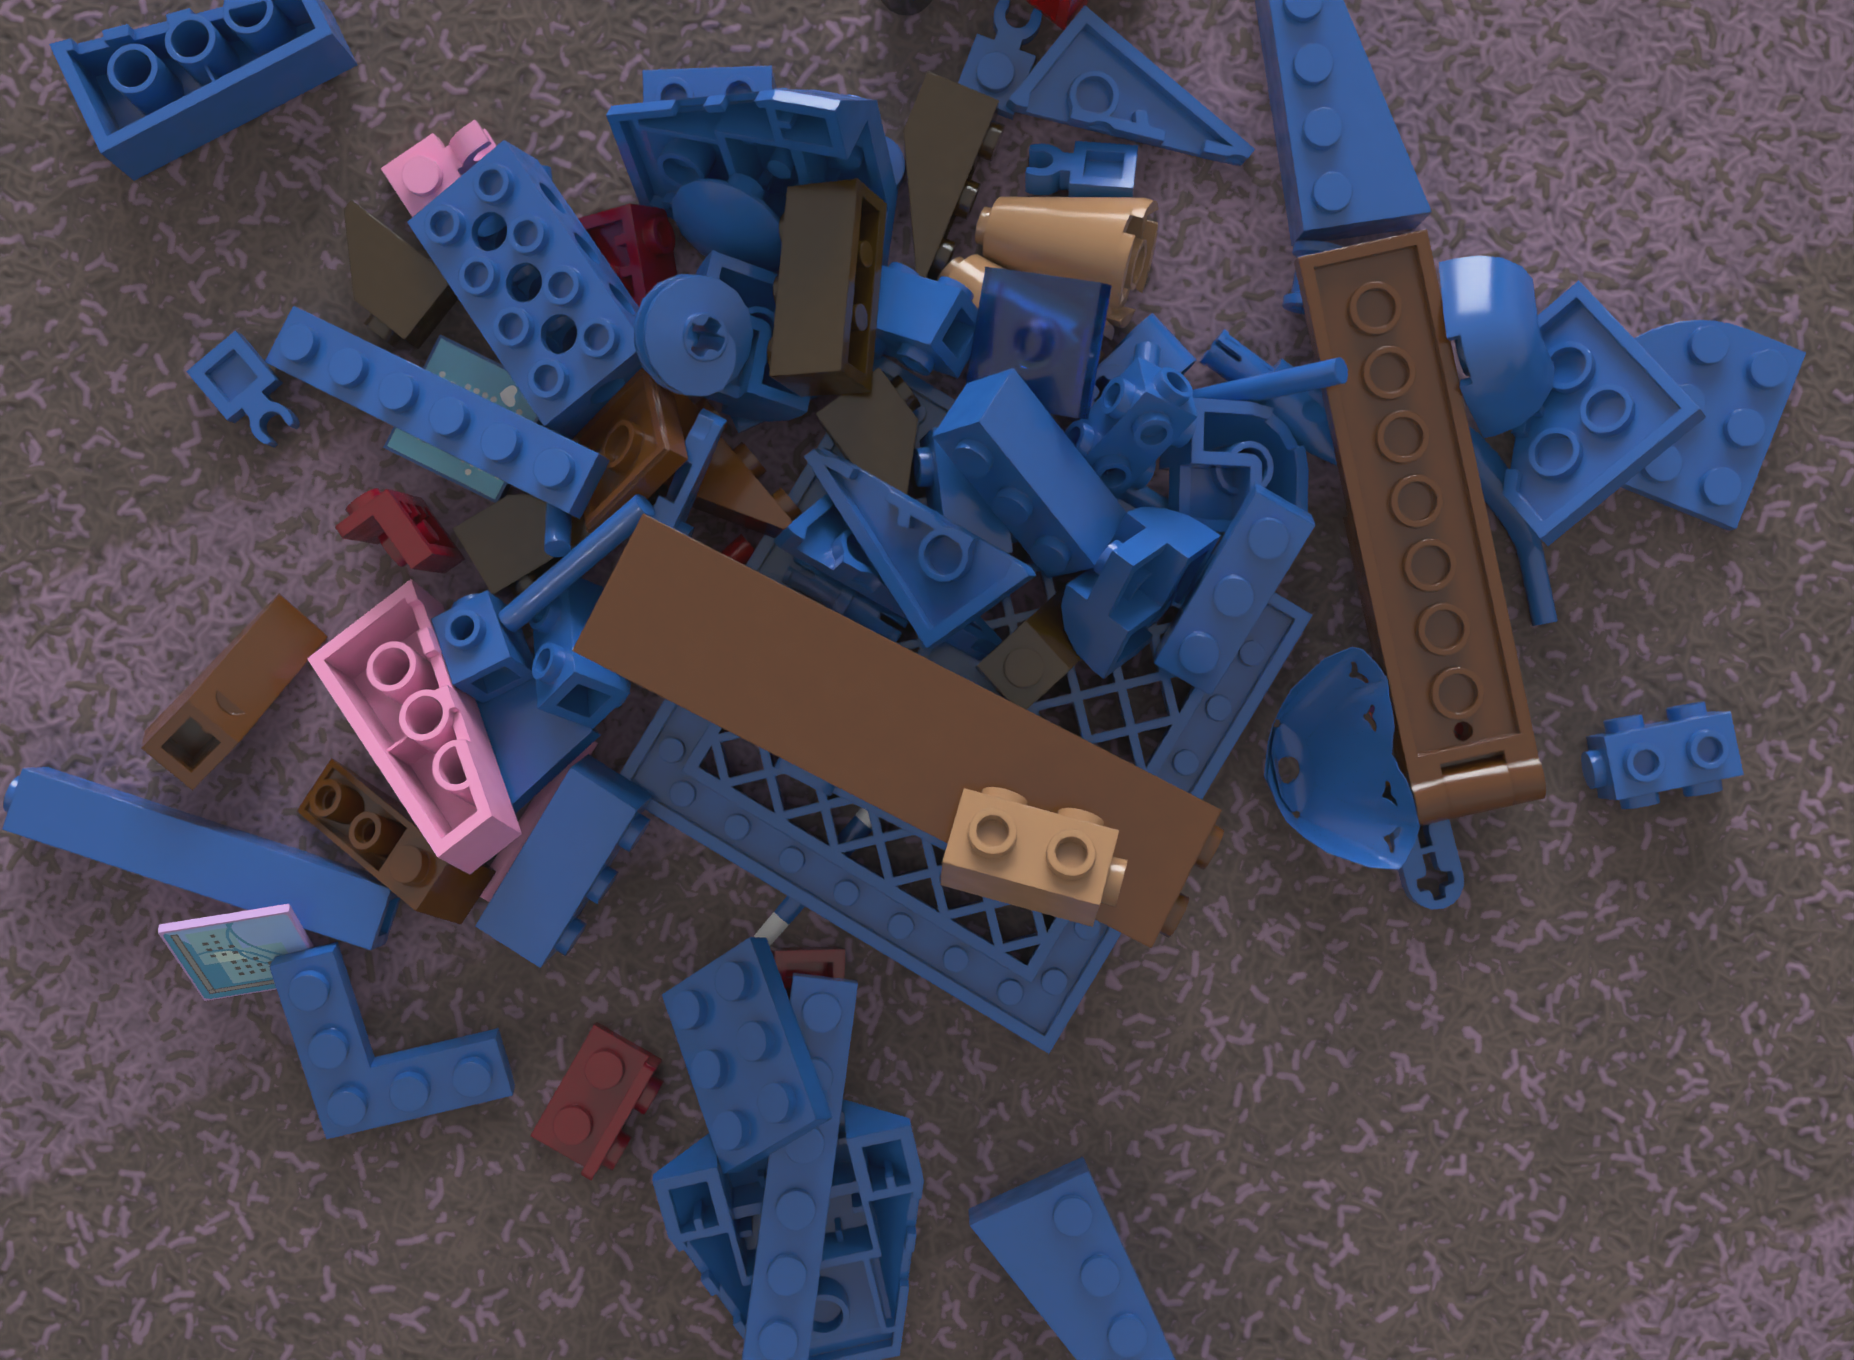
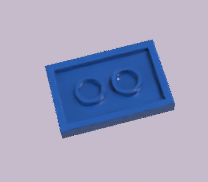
[662,937,833,1174]

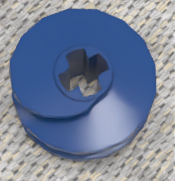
[634,274,753,397]

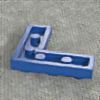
[269,942,515,1139]

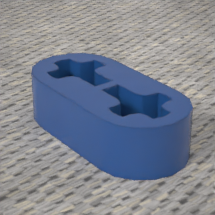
[1389,798,1464,910]

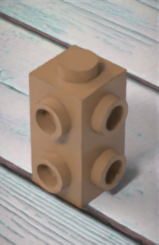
[940,787,1128,927]

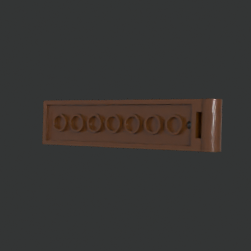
[1294,229,1546,826]

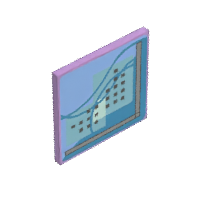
[158,904,314,1001]

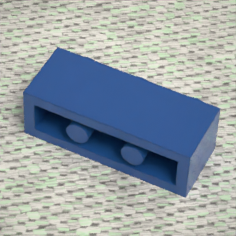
[932,368,1126,578]
[1154,483,1315,696]
[475,754,653,968]

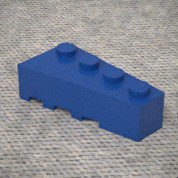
[49,0,358,181]
[1255,0,1432,246]
[968,1157,1176,1360]

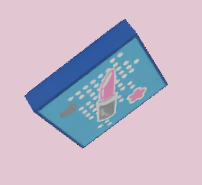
[383,335,542,503]

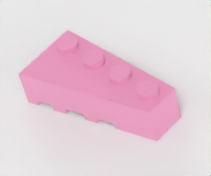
[307,579,522,874]

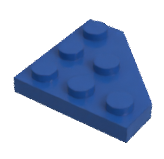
[1502,280,1706,546]

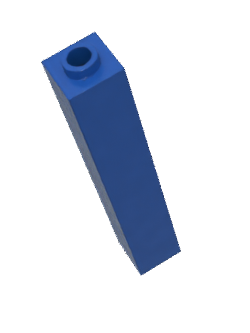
[2,767,401,950]

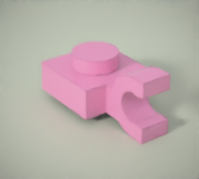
[381,120,497,217]

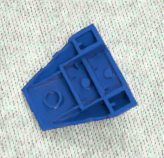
[606,89,898,267]
[652,1099,924,1360]

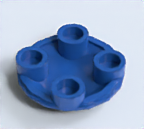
[672,173,782,272]

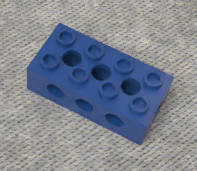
[407,140,642,436]

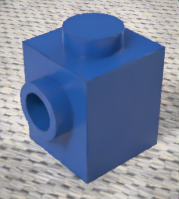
[431,590,534,704]

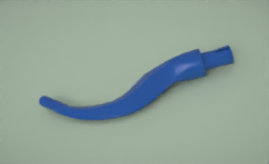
[1199,329,1558,626]

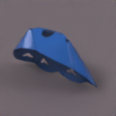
[1264,647,1420,870]

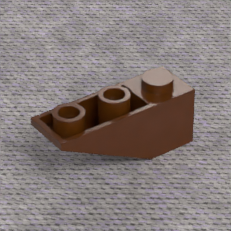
[661,393,803,538]
[141,593,328,791]
[297,758,496,925]

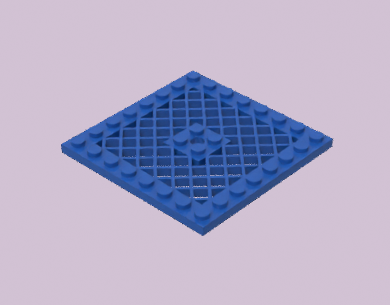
[620,356,1313,1054]

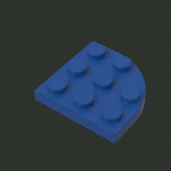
[1621,320,1806,531]

